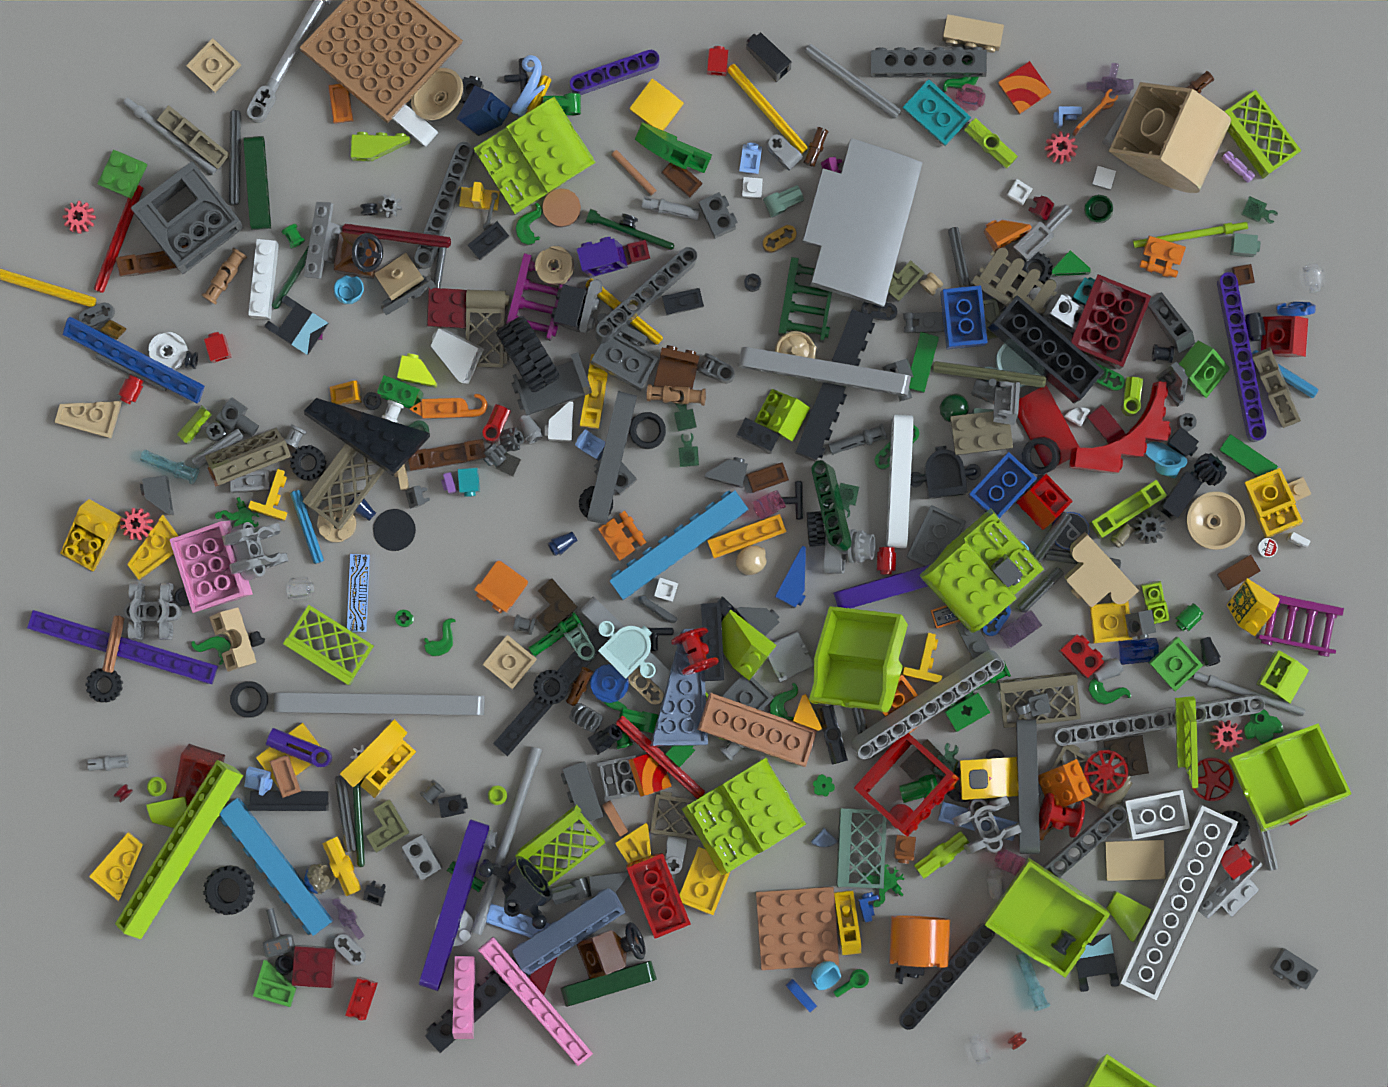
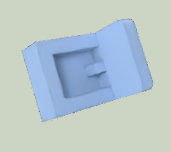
[575,429,605,461]

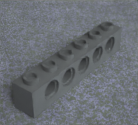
[871,47,987,77]

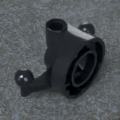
[478,856,553,929]

